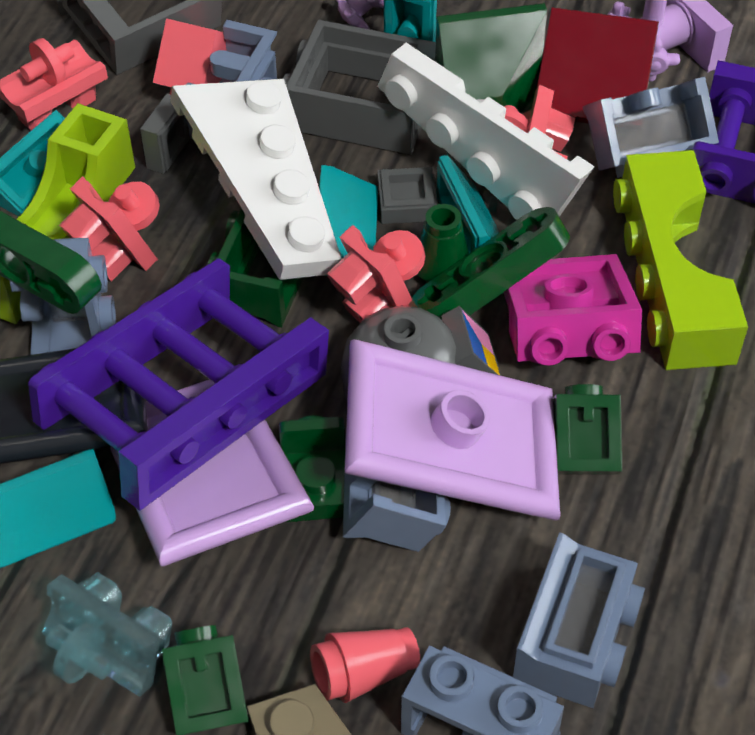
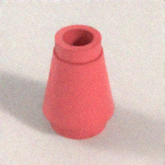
[310,627,420,703]

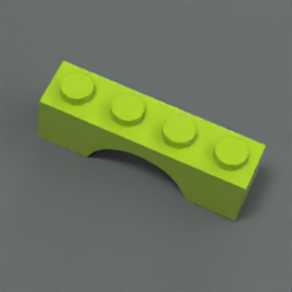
[0,103,135,324]
[613,150,748,370]

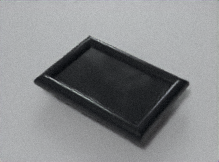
[0,348,148,464]

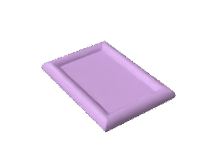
[345,339,560,521]
[110,379,314,566]

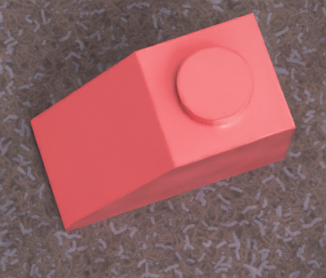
[152,18,227,95]

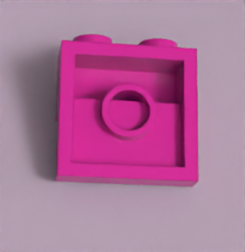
[503,254,642,366]

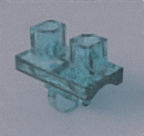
[43,572,172,697]

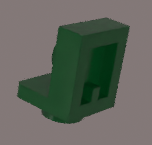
[553,384,622,475]
[279,416,345,522]
[162,625,248,735]

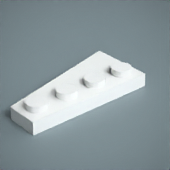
[377,43,595,220]
[170,79,342,280]

